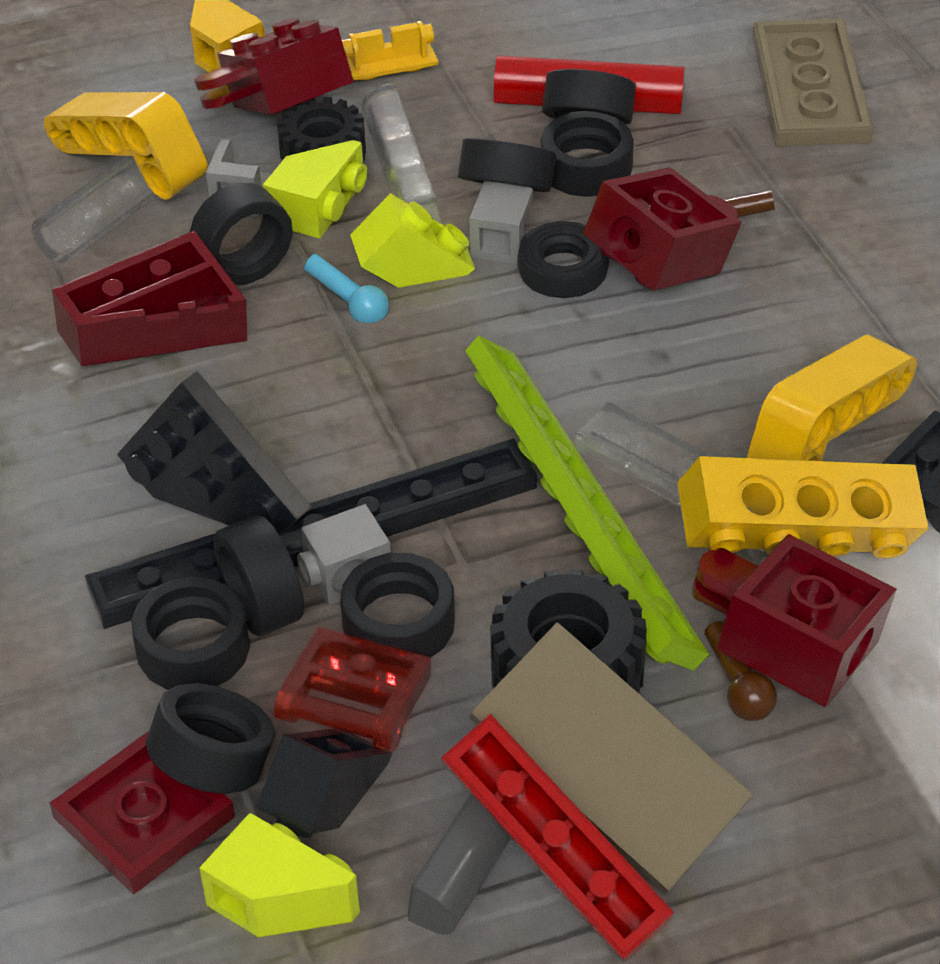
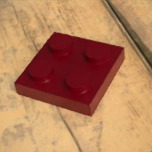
[50,731,235,895]

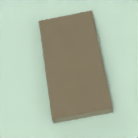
[752,19,873,147]
[470,622,753,895]

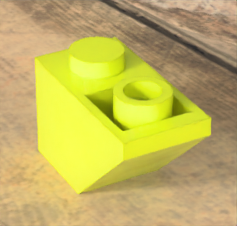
[263,140,367,239]
[350,193,475,288]
[199,813,360,937]

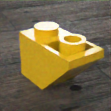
[190,0,265,72]

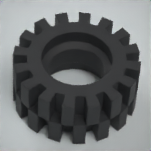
[277,97,366,162]

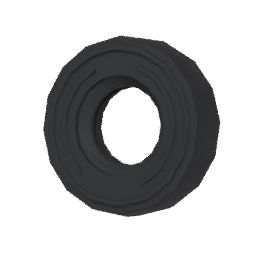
[517,221,609,298]

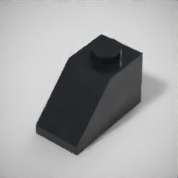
[257,728,392,838]

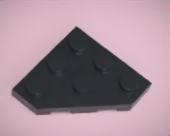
[117,371,312,536]

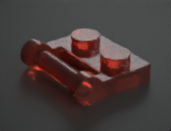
[274,627,431,752]

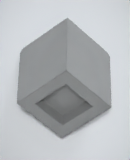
[206,139,271,217]
[469,181,532,265]

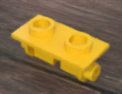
[342,21,439,81]

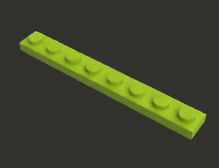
[465,335,710,671]

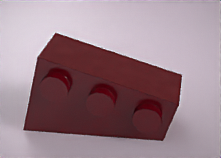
[52,231,247,366]

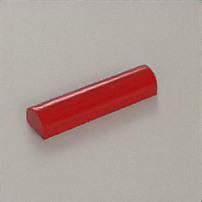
[494,55,685,114]
[441,714,674,962]

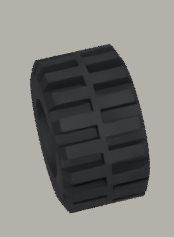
[490,569,647,694]

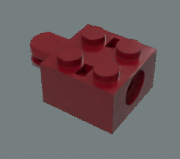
[194,18,354,115]
[583,167,742,291]
[692,534,897,708]

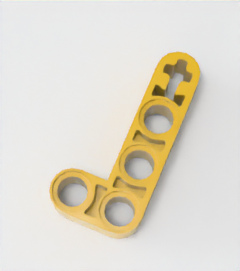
[43,92,208,200]
[747,334,917,461]

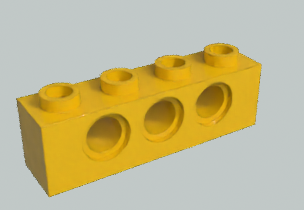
[677,456,929,558]

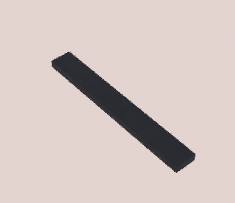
[84,438,537,629]

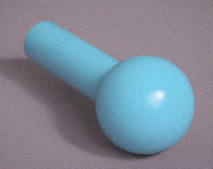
[304,254,390,323]

